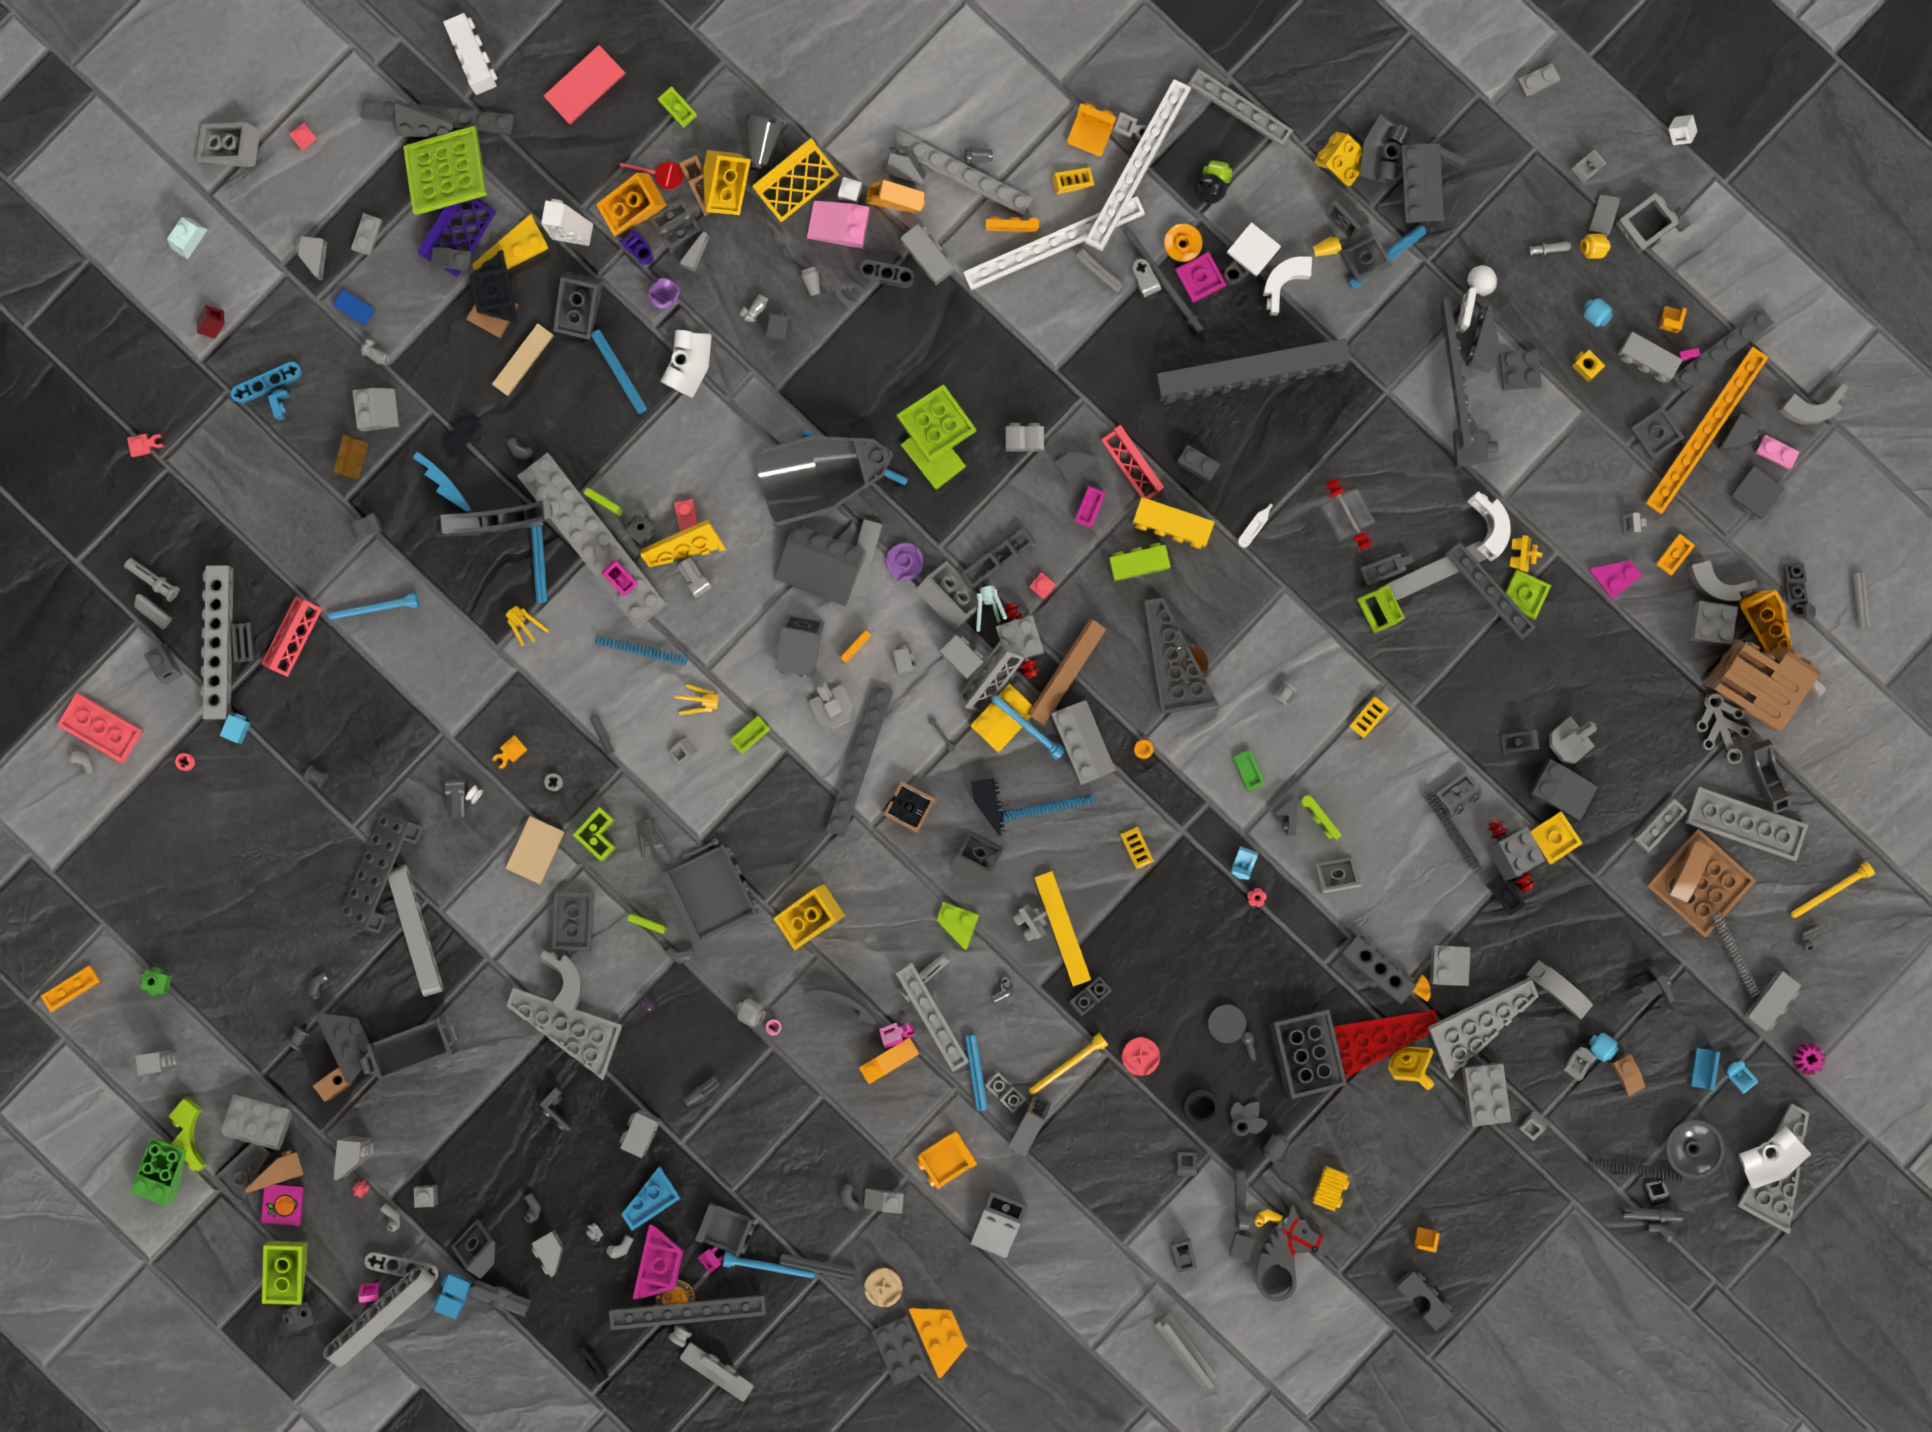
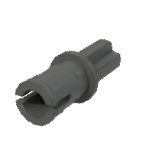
[683,1077,719,1108]

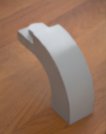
[1778,383,1848,424]
[1688,560,1758,603]
[539,951,581,1018]
[1527,960,1593,1019]

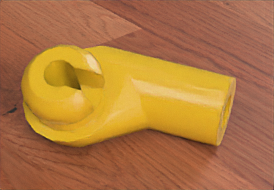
[1254,1209,1283,1227]

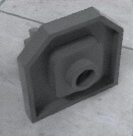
[1627,965,1675,1005]

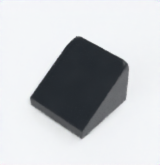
[1645,1179,1670,1206]

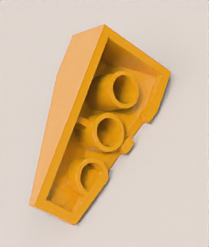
[1739,589,1792,654]

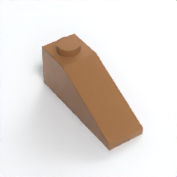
[245,1150,304,1193]

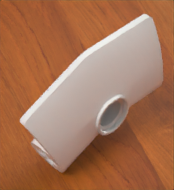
[660,330,712,398]
[1739,1126,1811,1189]

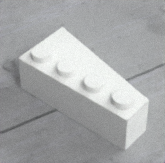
[443,13,497,95]
[541,199,593,246]

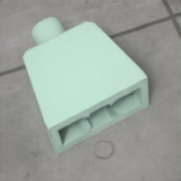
[167,217,208,259]

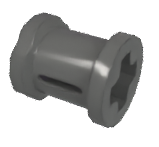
[303,765,328,789]
[285,1025,310,1050]

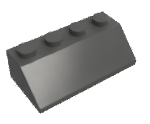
[1401,143,1444,223]

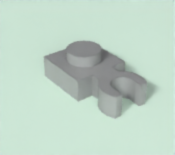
[1112,112,1147,140]

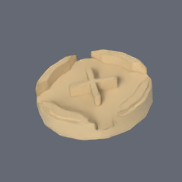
[864,1268,903,1307]

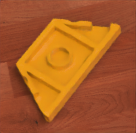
[909,1307,967,1378]

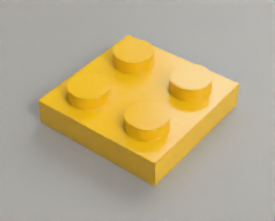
[1530,811,1583,865]

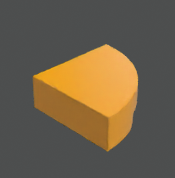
[1412,975,1431,1002]

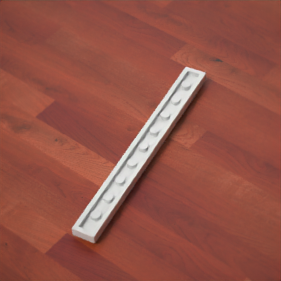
[1085,79,1191,251]
[963,196,1145,290]

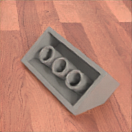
[1051,700,1116,786]

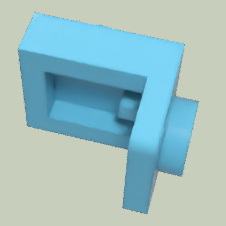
[1231,846,1258,880]
[1727,1060,1758,1094]

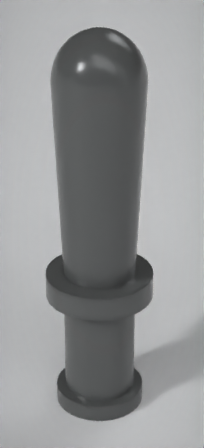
[590,714,615,755]

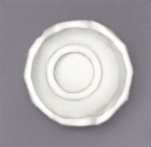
[1467,265,1497,296]

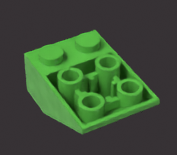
[130,1137,186,1206]

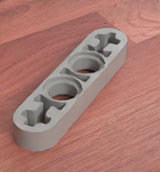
[365,1251,440,1280]

